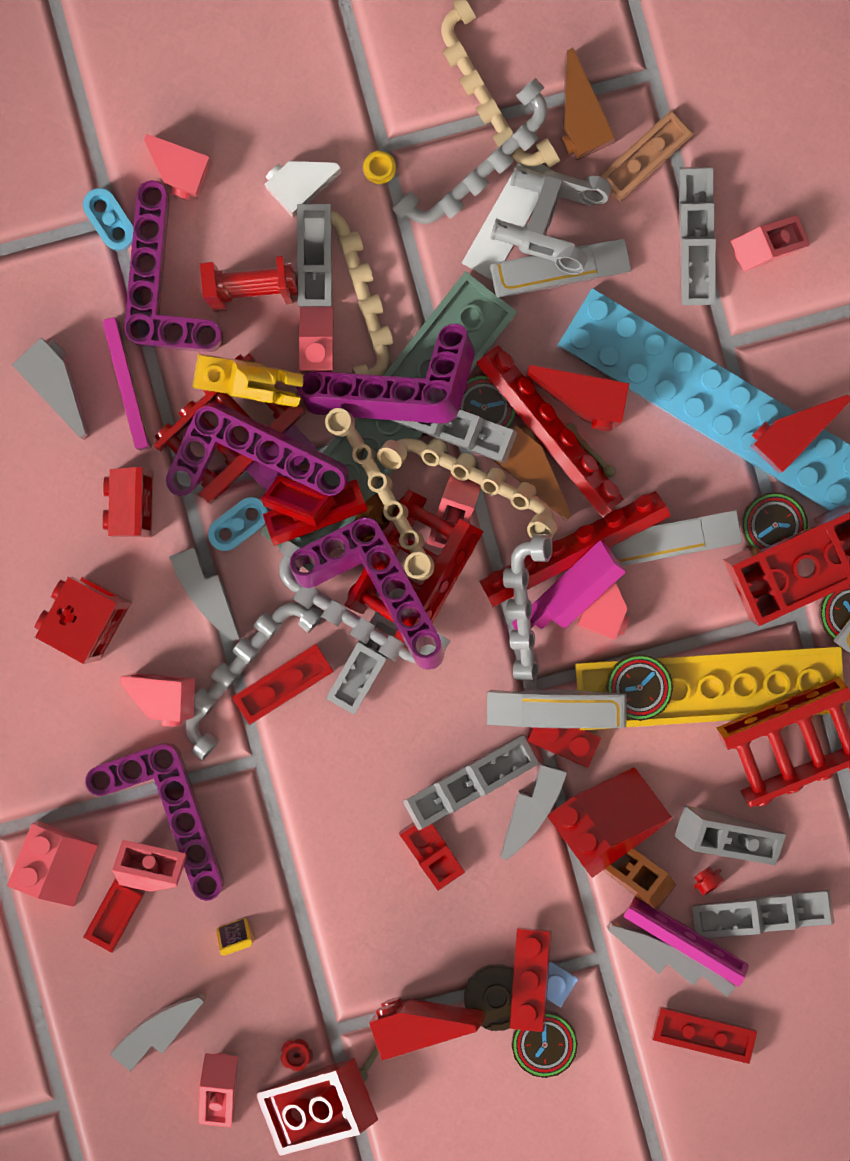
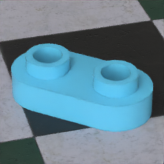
[83,188,134,251]
[208,497,268,551]

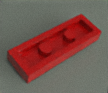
[262,479,368,546]
[232,644,334,725]
[510,927,552,1032]
[652,1006,757,1064]

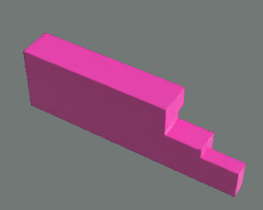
[512,540,626,630]

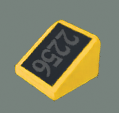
[216,918,255,956]

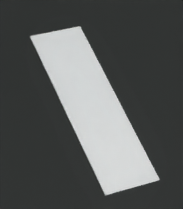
[462,163,553,281]

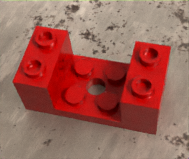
[723,505,850,626]
[34,577,132,664]

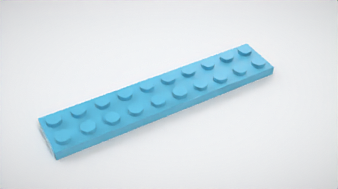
[557,288,850,511]

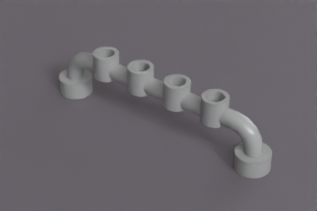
[392,77,548,224]
[503,534,563,692]
[279,541,450,663]
[185,602,323,761]

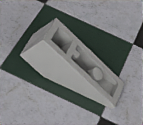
[12,338,89,440]
[675,805,786,865]

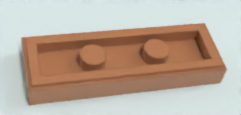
[599,110,694,202]

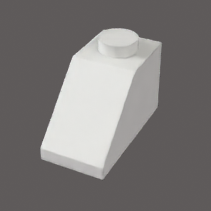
[264,161,342,218]

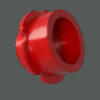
[694,866,725,896]
[280,1038,313,1072]

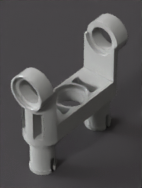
[491,165,612,275]

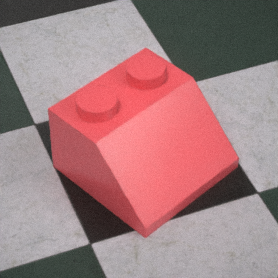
[7,820,98,907]

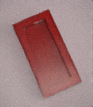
[261,475,335,527]
[83,878,145,953]

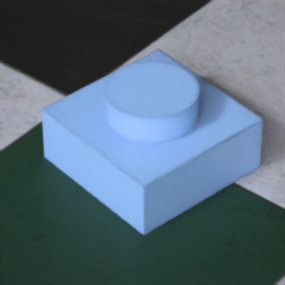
[547,961,578,1008]

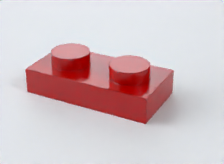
[527,727,601,768]

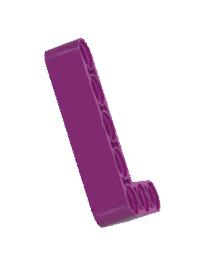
[124,180,223,352]
[296,323,475,424]
[166,402,349,496]
[289,517,444,670]
[85,742,224,901]

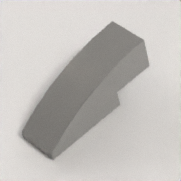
[297,204,332,307]
[169,548,241,641]
[500,763,567,860]
[110,993,206,1072]

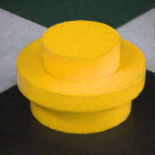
[363,151,396,185]

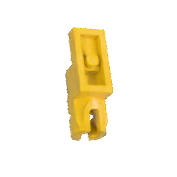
[192,353,303,407]

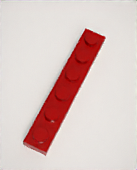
[476,345,624,518]
[479,491,671,607]

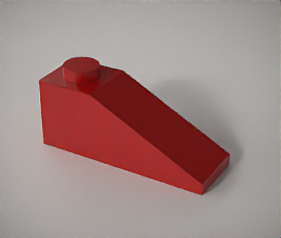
[750,394,850,473]

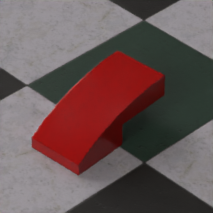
[399,822,465,891]

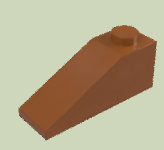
[561,48,615,160]
[492,425,572,520]
[603,849,676,911]

